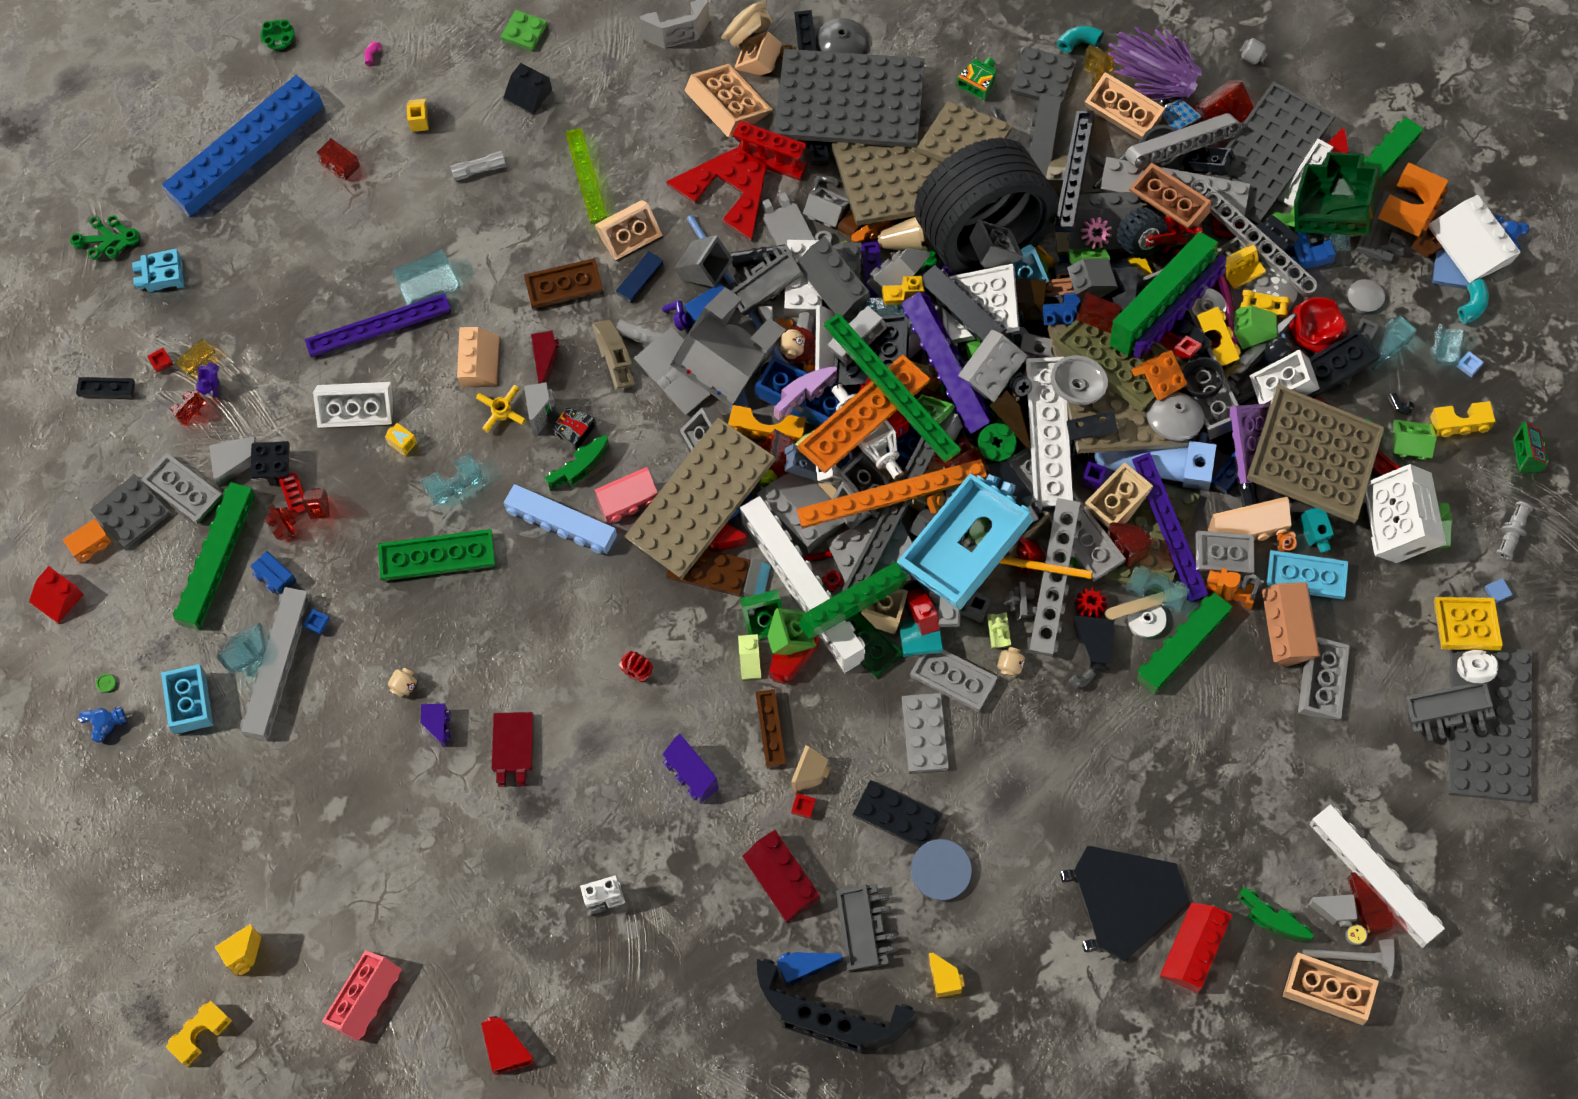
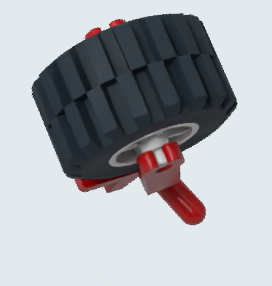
[1117,207,1203,259]

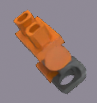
[1206,568,1260,610]

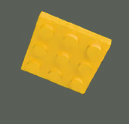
[1434,597,1503,650]

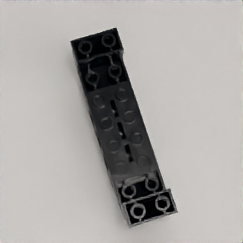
[757,958,916,1054]

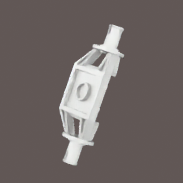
[832,384,904,480]

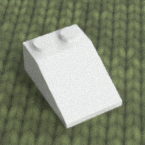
[1250,350,1320,404]

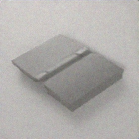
[634,327,711,416]

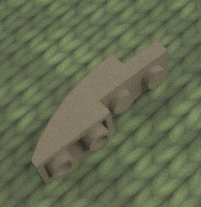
[592,320,634,390]

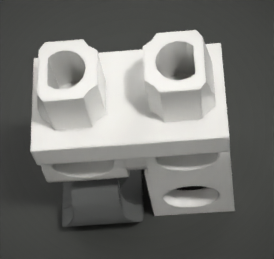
[580,875,625,916]

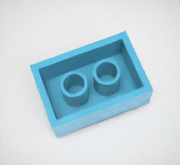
[161,664,213,734]

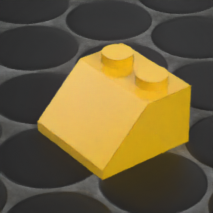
[215,924,262,976]

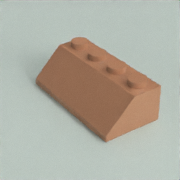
[1129,163,1211,229]
[1262,582,1320,667]

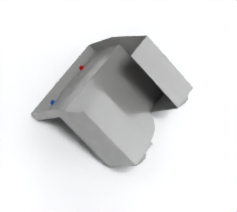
[670,287,786,407]

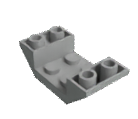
[639,0,710,49]

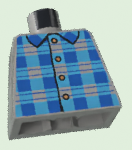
[1159,98,1201,130]

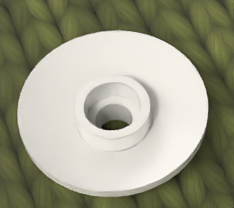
[1192,288,1226,316]

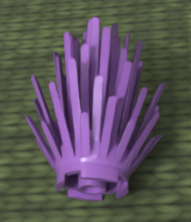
[1108,27,1202,101]

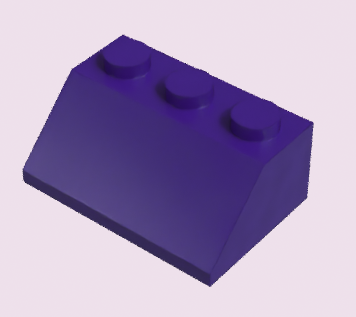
[662,734,719,804]

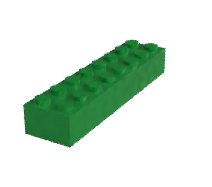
[1109,231,1218,356]

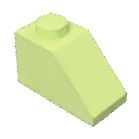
[738,634,761,681]

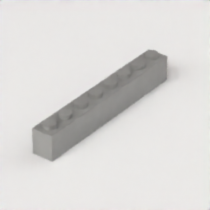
[240,587,311,742]

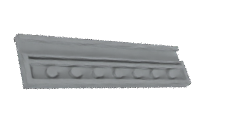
[1100,157,1250,216]

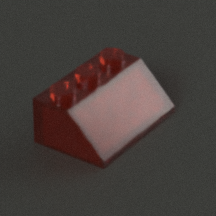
[1192,80,1254,123]

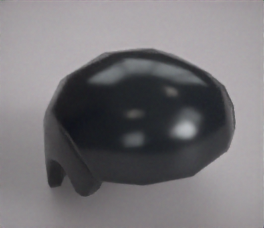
[1264,337,1294,364]

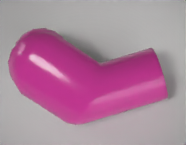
[364,41,382,66]

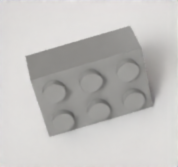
[958,330,1028,402]

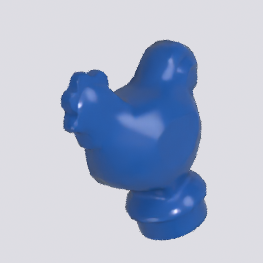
[1495,214,1530,250]
[78,707,127,743]

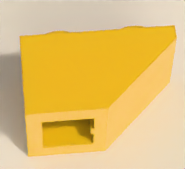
[407,98,429,132]

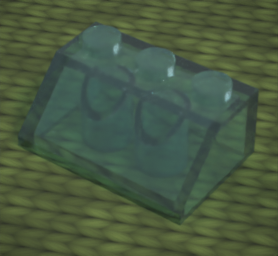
[392,249,460,305]

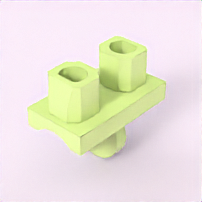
[987,612,1011,649]

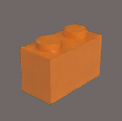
[62,518,112,564]

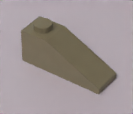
[1046,155,1068,196]

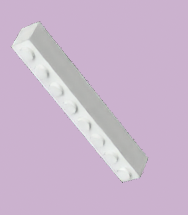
[1309,804,1445,948]

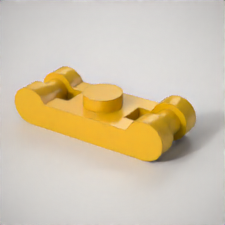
[1240,290,1290,318]

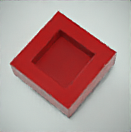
[147,347,173,373]
[791,793,816,819]

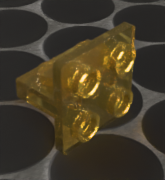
[1083,45,1115,89]

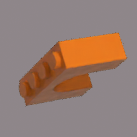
[1378,162,1449,237]

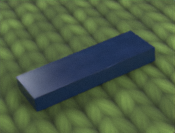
[616,251,663,303]

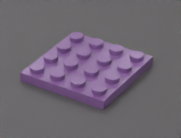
[1230,403,1270,484]

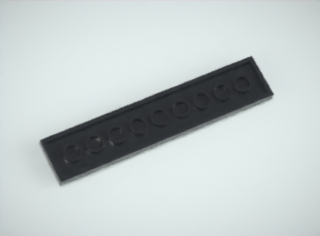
[1203,329,1380,454]

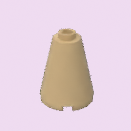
[878,217,929,251]

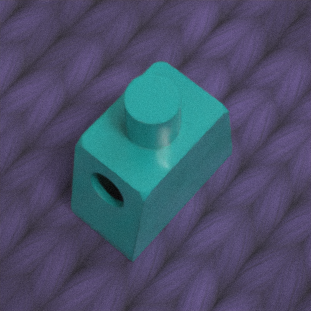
[1297,508,1334,554]

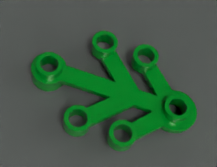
[70,215,140,260]

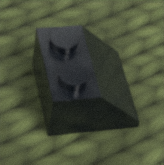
[503,63,552,115]

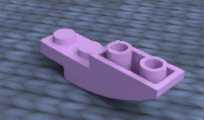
[773,366,837,420]

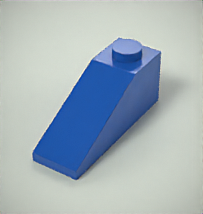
[776,952,843,987]

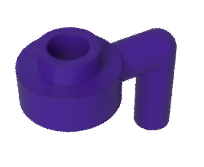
[662,300,691,331]

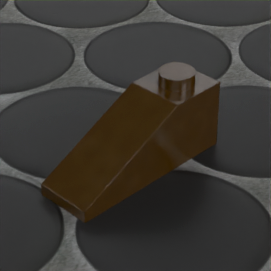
[990,390,1031,449]

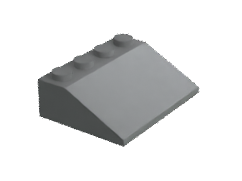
[757,473,846,554]

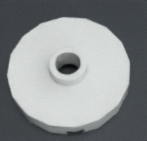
[1127,605,1167,639]
[1457,650,1498,683]

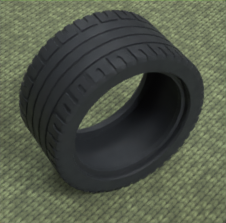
[914,138,1059,275]

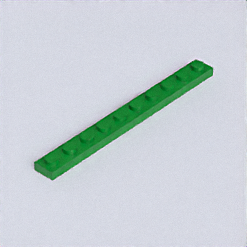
[824,313,961,463]

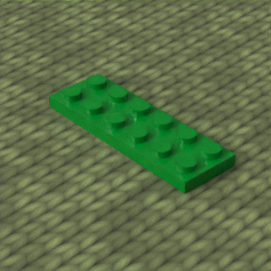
[378,529,496,581]

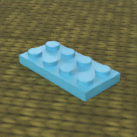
[1266,550,1348,600]

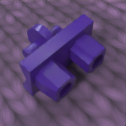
[196,362,220,398]

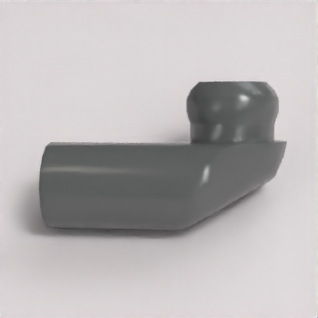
[1069,669,1096,688]

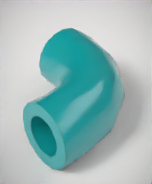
[1056,26,1104,53]
[1458,279,1489,324]

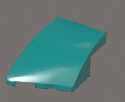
[899,603,943,657]

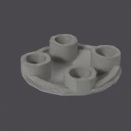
[1347,279,1385,314]

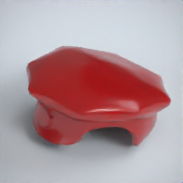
[1288,297,1350,353]

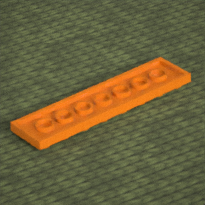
[797,354,930,473]

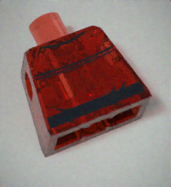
[764,429,798,473]

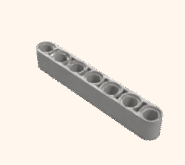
[1125,113,1242,169]

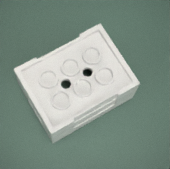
[1364,464,1446,563]

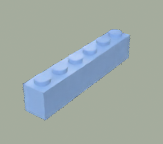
[504,484,617,555]

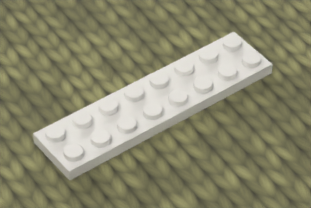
[1026,357,1073,508]

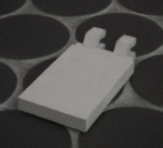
[762,192,815,245]

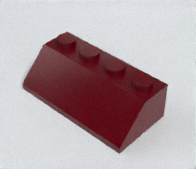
[742,830,820,923]

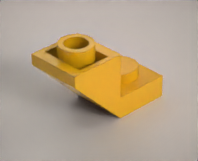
[882,276,924,305]

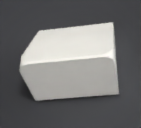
[758,306,773,323]

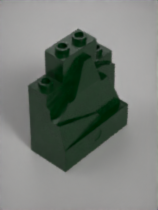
[1294,152,1380,236]

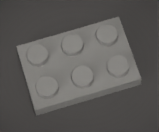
[1196,531,1254,574]

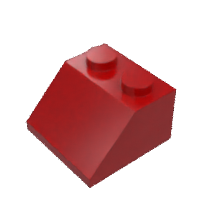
[29,566,84,624]

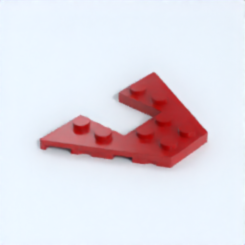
[666,147,767,241]

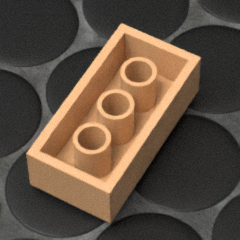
[1282,953,1379,1025]

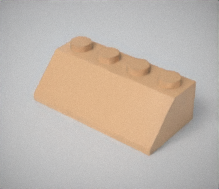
[1085,72,1165,140]
[1208,497,1292,541]

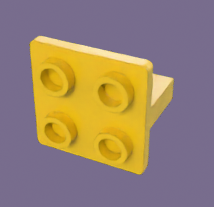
[1223,245,1266,289]

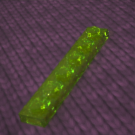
[565,127,607,224]

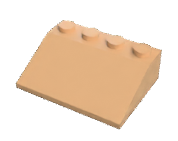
[684,64,773,137]

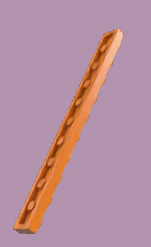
[796,459,987,529]

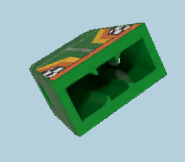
[956,57,996,101]

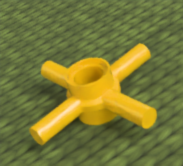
[476,385,526,433]

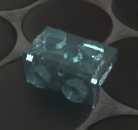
[1431,324,1466,365]

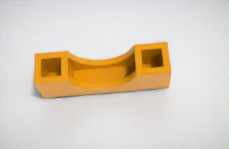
[728,405,807,445]

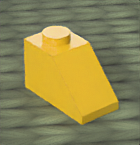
[928,953,965,998]

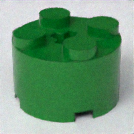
[978,423,1016,462]

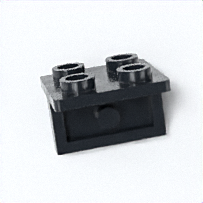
[1249,215,1299,264]
[250,441,290,486]

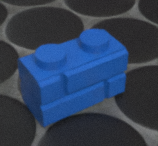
[251,551,296,596]

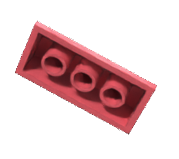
[322,950,402,1042]

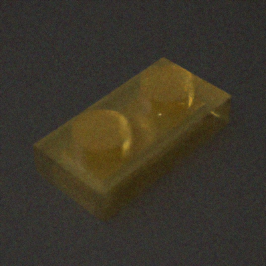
[175,338,216,377]

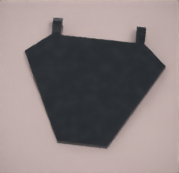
[1060,845,1190,962]

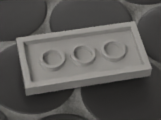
[141,453,223,524]
[910,649,998,712]
[901,693,948,774]

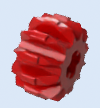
[1074,587,1108,618]
[619,651,653,682]

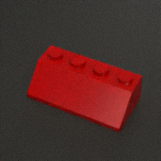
[1160,902,1232,994]

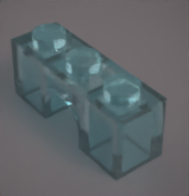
[421,453,483,506]
[1126,566,1190,614]

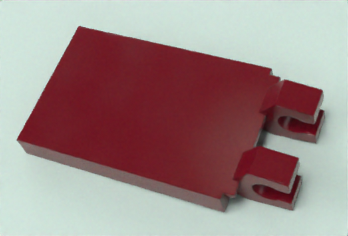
[491,712,534,787]

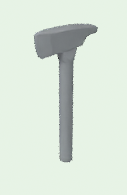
[1302,939,1395,978]

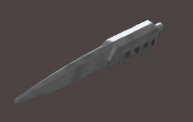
[1224,313,1297,398]

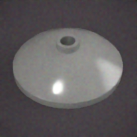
[1050,355,1108,405]
[1147,391,1204,441]

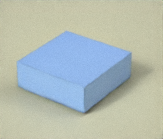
[1456,351,1484,377]

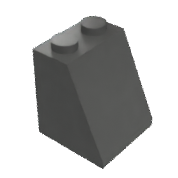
[674,235,733,288]

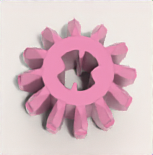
[1080,217,1112,249]

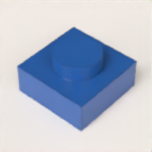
[302,609,330,635]

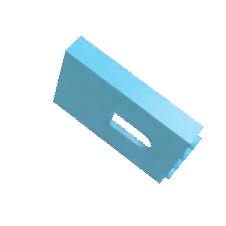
[897,473,1033,610]

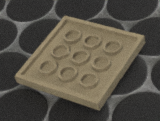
[917,101,1013,162]

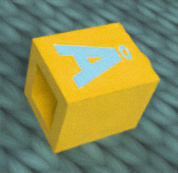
[385,423,417,456]

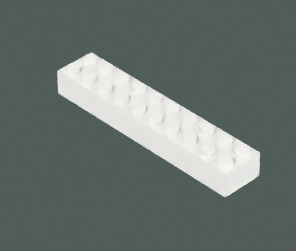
[740,496,865,673]

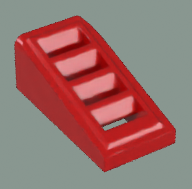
[279,472,310,516]

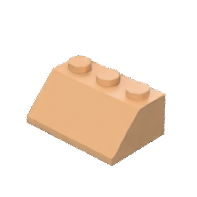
[595,200,663,260]
[457,327,500,387]

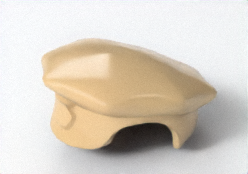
[721,1,773,48]

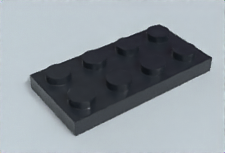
[853,780,942,848]

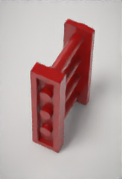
[733,121,807,181]

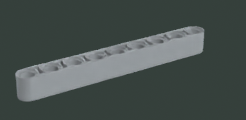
[1191,179,1317,297]

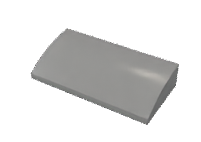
[1298,637,1350,720]

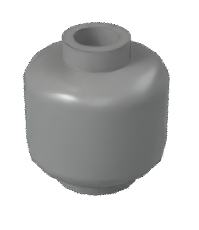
[1240,38,1268,65]

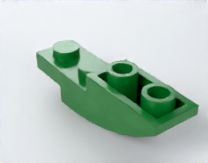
[544,435,610,491]
[1237,887,1314,943]

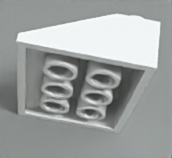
[1428,195,1521,283]

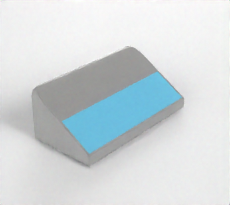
[744,558,771,597]

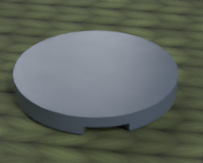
[910,839,972,901]

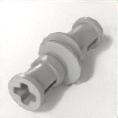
[1496,501,1533,560]

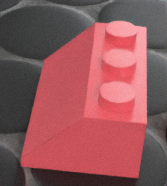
[595,467,658,524]

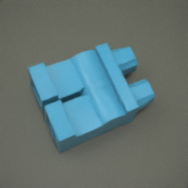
[132,249,184,292]

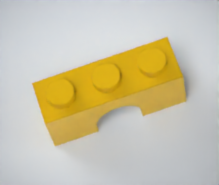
[1195,307,1241,366]
[1430,401,1495,437]
[166,1000,232,1067]

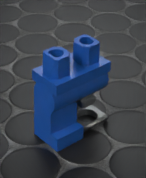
[1287,232,1336,269]
[1043,292,1083,325]

